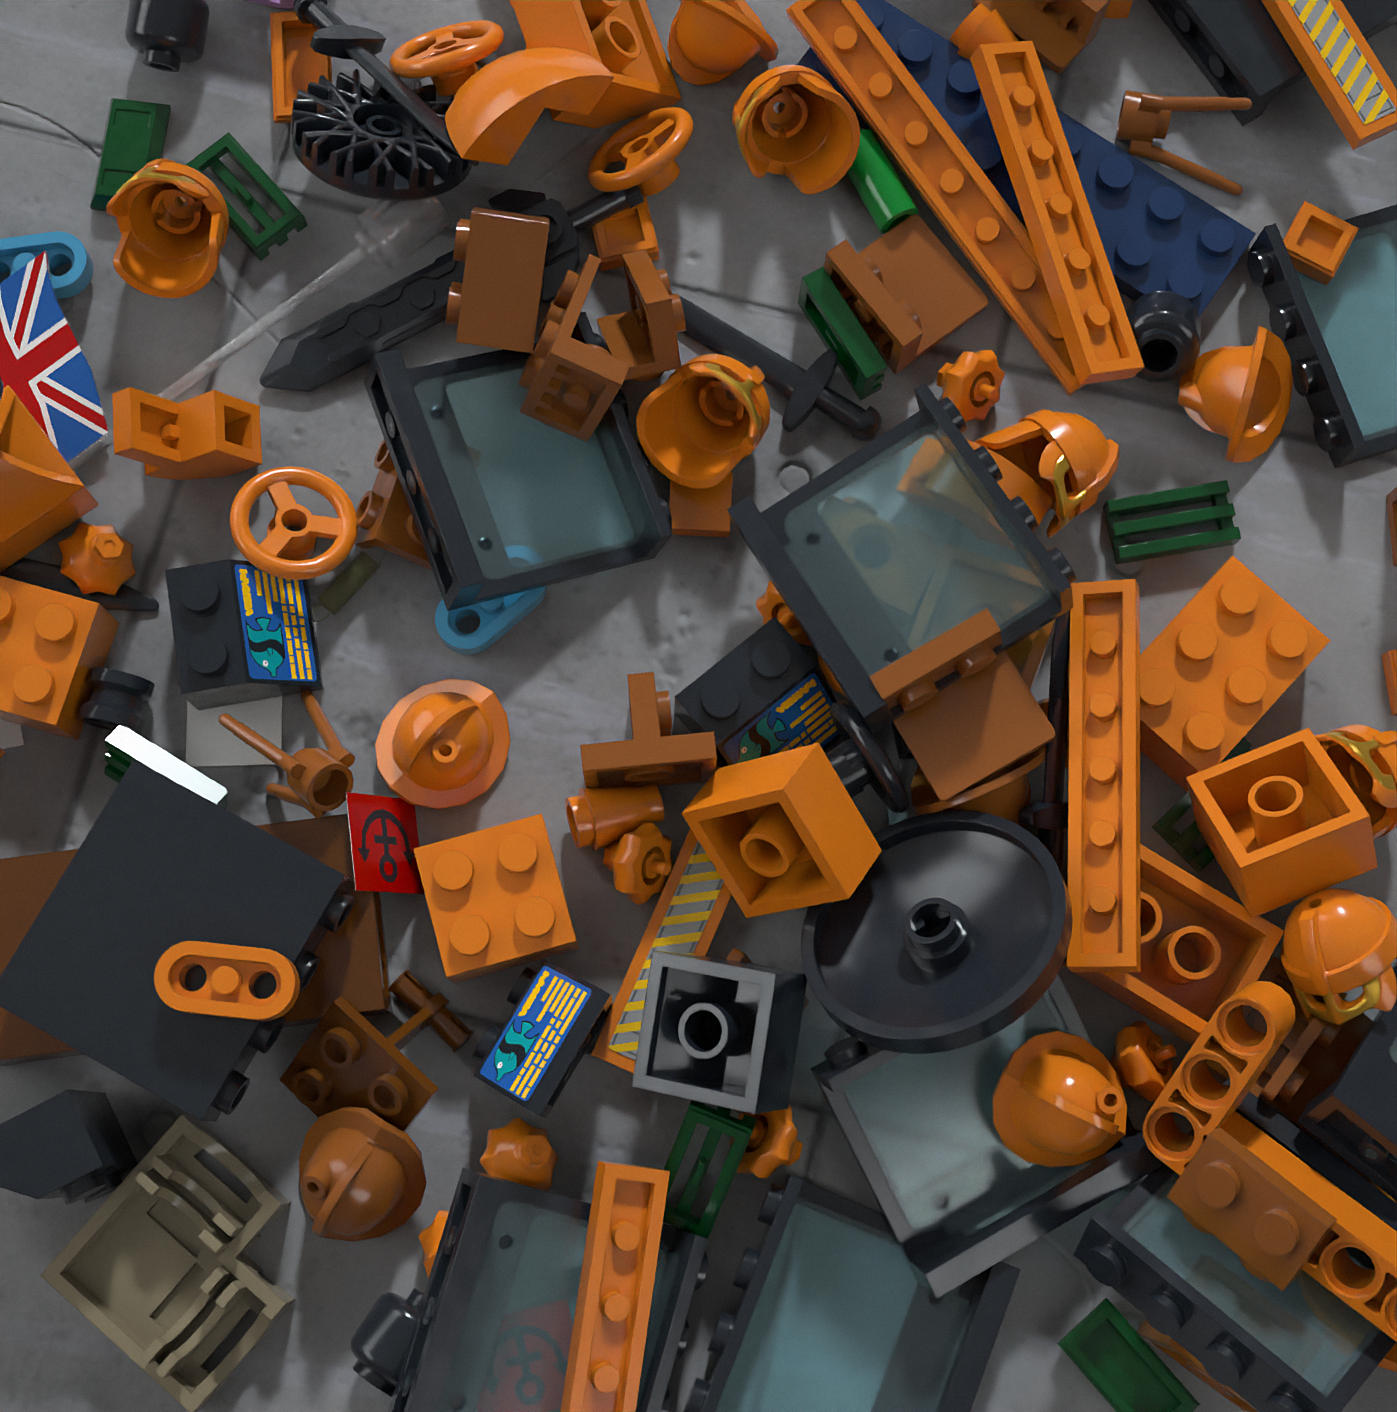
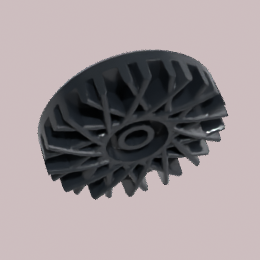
[290,69,472,201]

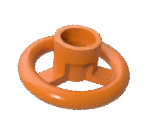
[389,20,504,96]
[587,107,694,196]
[229,466,358,580]

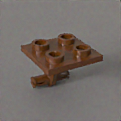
[279,970,474,1132]

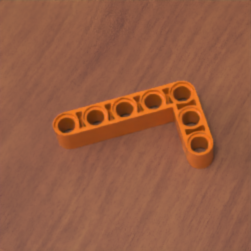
[1143,981,1397,1342]

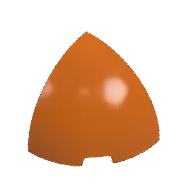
[445,47,614,166]

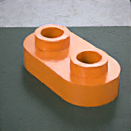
[154,941,300,1021]

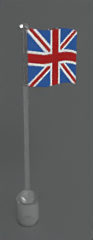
[0,197,451,472]

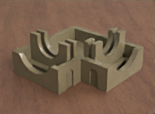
[40,1114,295,1412]

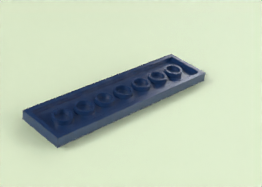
[797,0,1256,316]

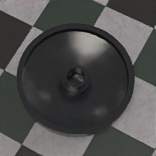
[801,810,1073,1054]

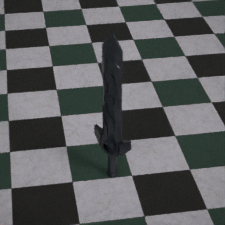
[259,185,644,392]

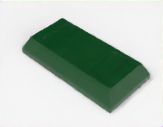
[90,98,171,211]
[1057,1298,1200,1412]

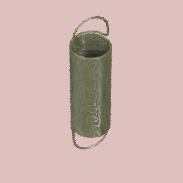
[312,547,387,622]

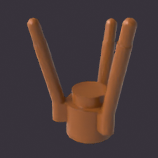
[1116,90,1252,196]
[218,690,355,818]

